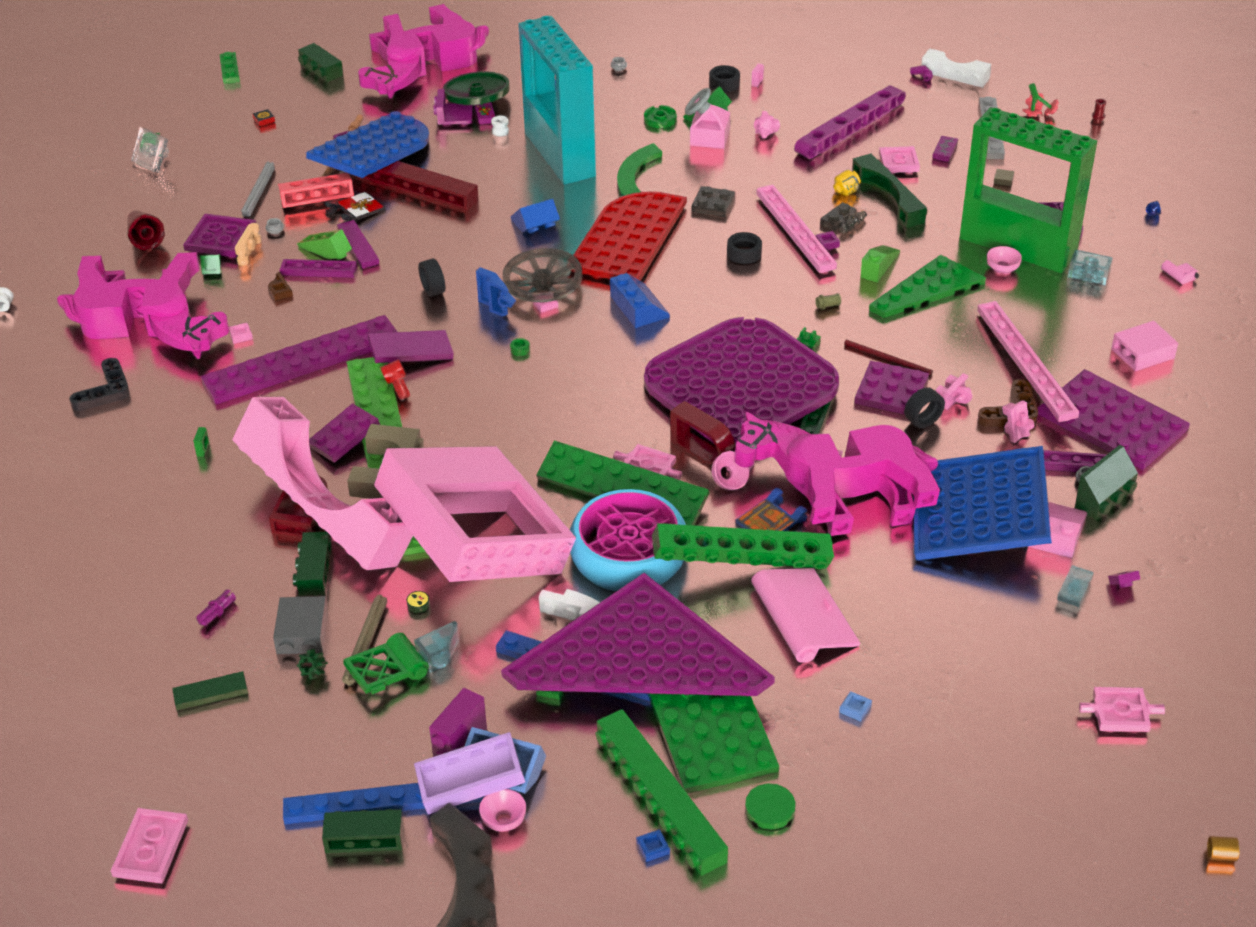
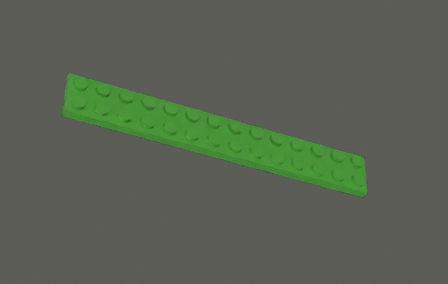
[346,357,426,556]

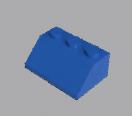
[610,273,670,328]

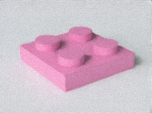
[879,146,920,174]

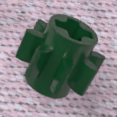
[297,649,328,680]

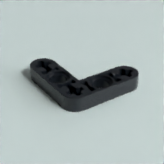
[69,358,130,411]

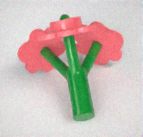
[1022,83,1059,117]

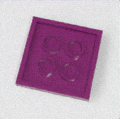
[183,214,256,258]
[854,360,929,415]

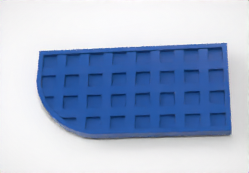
[306,111,429,178]

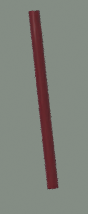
[844,339,933,376]

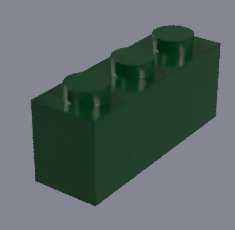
[298,43,344,82]
[293,532,332,596]
[322,809,404,853]

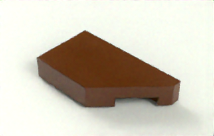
[268,272,293,301]

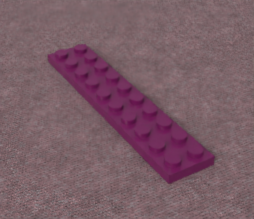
[201,315,398,405]

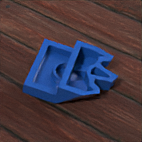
[476,267,516,316]

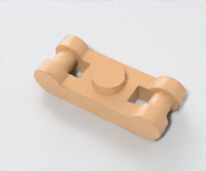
[235,223,261,266]

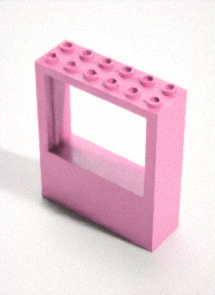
[374,447,576,582]

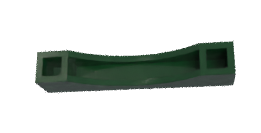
[852,153,928,228]

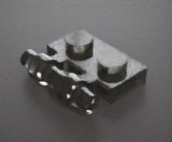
[820,202,867,233]

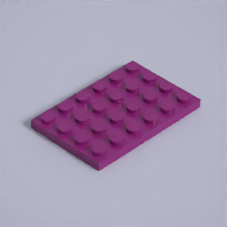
[1038,369,1190,470]

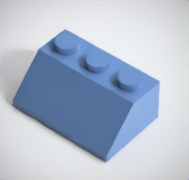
[464,727,546,794]

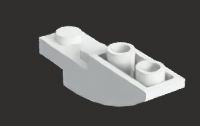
[539,589,600,620]

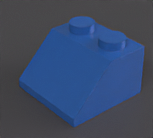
[511,199,560,234]

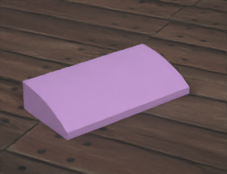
[414,732,525,815]

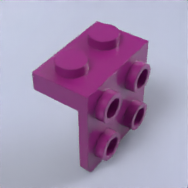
[433,89,473,125]

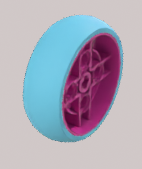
[570,489,686,592]

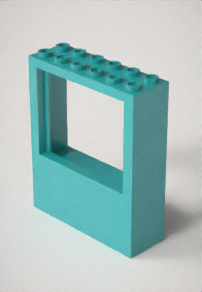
[518,16,596,185]

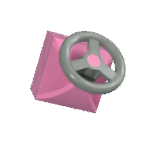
[685,88,730,149]

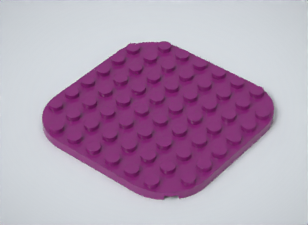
[644,317,839,446]

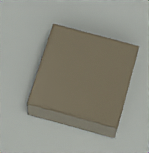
[994,169,1015,186]

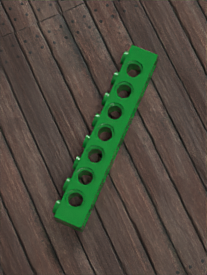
[652,523,834,569]

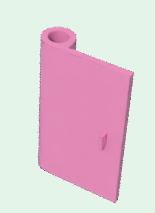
[751,568,860,662]

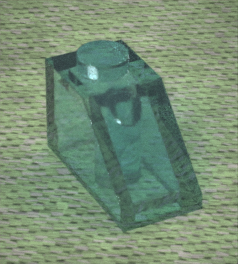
[414,621,459,673]

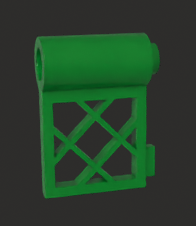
[343,632,429,695]

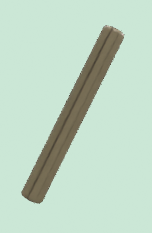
[342,594,387,686]

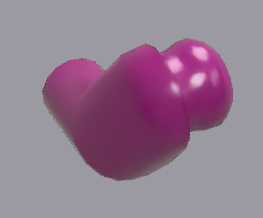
[910,65,933,82]

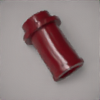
[1092,99,1107,122]

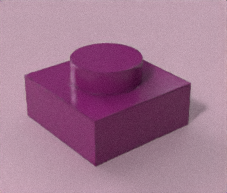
[816,231,840,250]
[1108,570,1141,588]

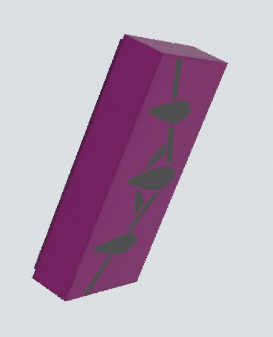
[932,135,958,162]

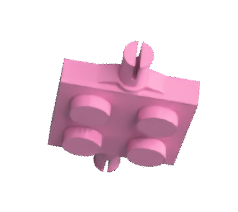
[613,444,682,480]
[1079,687,1165,732]

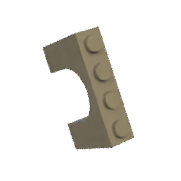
[347,424,424,499]

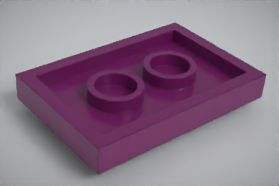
[309,403,380,463]

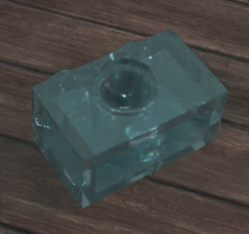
[1068,249,1113,285]

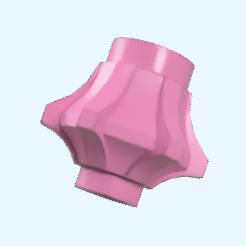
[754,111,780,139]

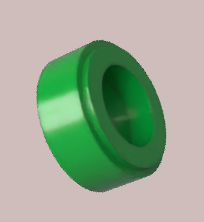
[510,338,530,356]

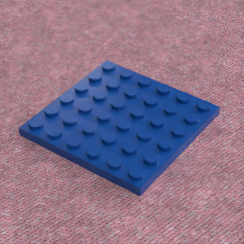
[914,446,1052,560]

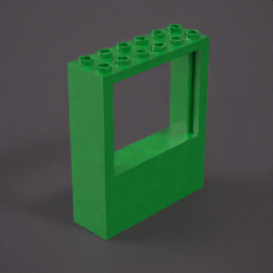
[959,107,1098,274]

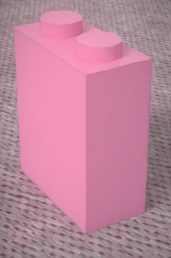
[1111,321,1178,372]

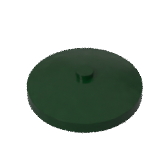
[443,71,510,105]

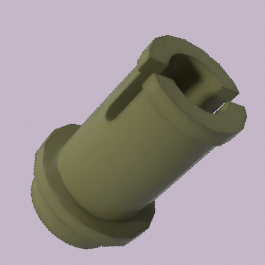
[815,293,841,310]

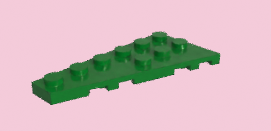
[869,254,986,318]

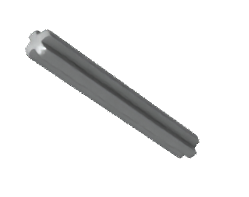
[241,162,275,217]

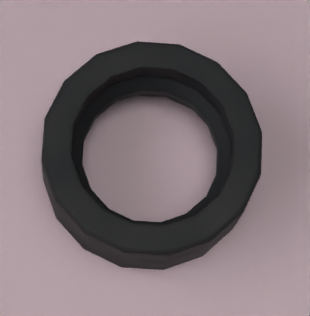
[709,65,740,92]
[727,232,762,264]
[418,258,446,297]
[904,388,945,428]

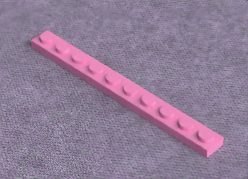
[978,301,1079,422]

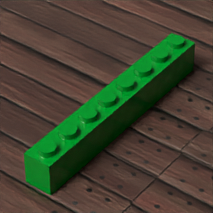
[595,709,728,876]

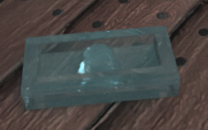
[1057,565,1094,607]

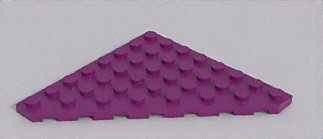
[501,573,775,696]

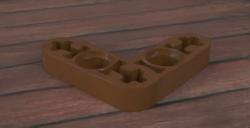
[977,379,1038,427]

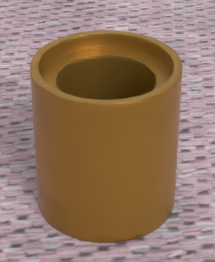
[1207,836,1239,861]

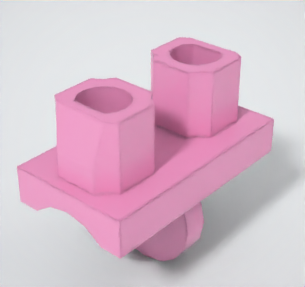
[936,373,972,410]
[1002,400,1034,443]

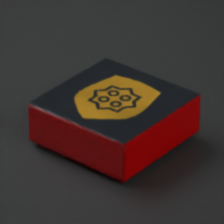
[253,109,275,126]

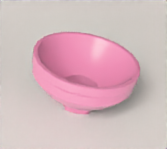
[987,246,1022,274]
[712,451,749,490]
[479,789,526,831]

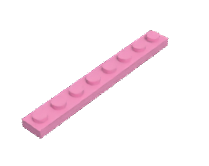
[756,184,837,273]

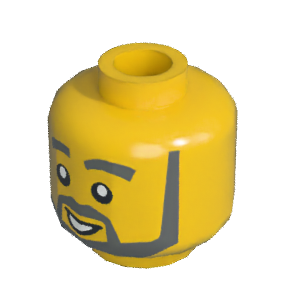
[833,170,861,196]

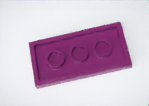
[368,330,454,363]

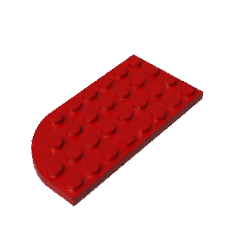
[567,191,687,281]

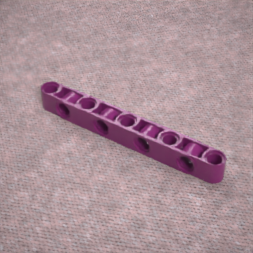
[794,85,906,159]

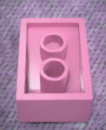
[1028,502,1087,558]

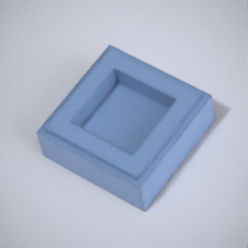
[839,691,872,722]

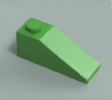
[297,229,352,260]
[860,245,900,283]

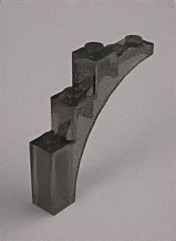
[430,803,497,927]

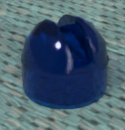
[1146,201,1161,216]

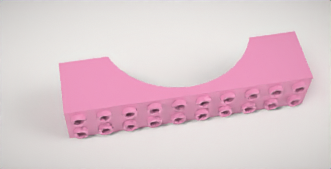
[232,397,413,570]

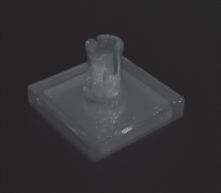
[131,127,169,173]

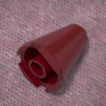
[127,210,165,250]

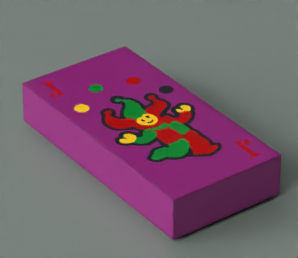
[474,102,495,124]

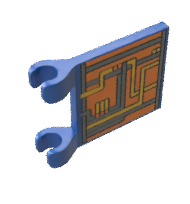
[735,488,808,531]

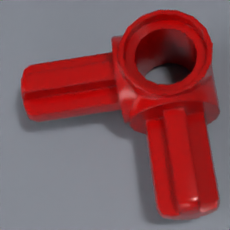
[380,359,411,400]

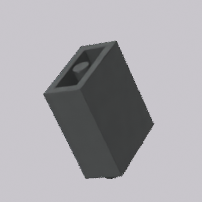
[273,596,328,654]

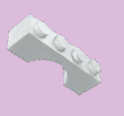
[921,49,992,88]

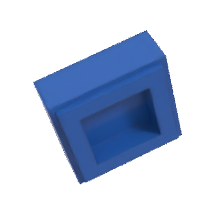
[636,829,670,862]

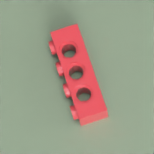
[278,173,354,208]

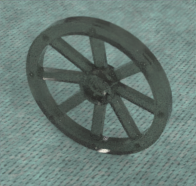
[503,248,582,302]

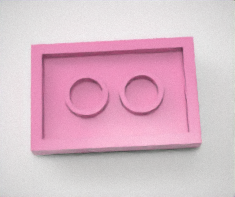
[111,808,188,884]

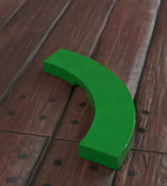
[617,143,662,197]

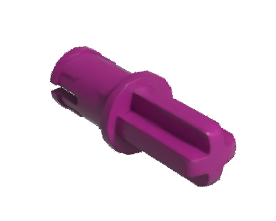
[196,589,236,626]

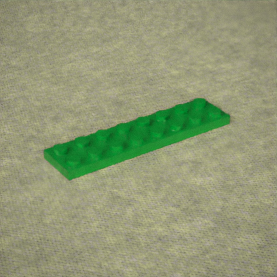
[536,440,710,525]

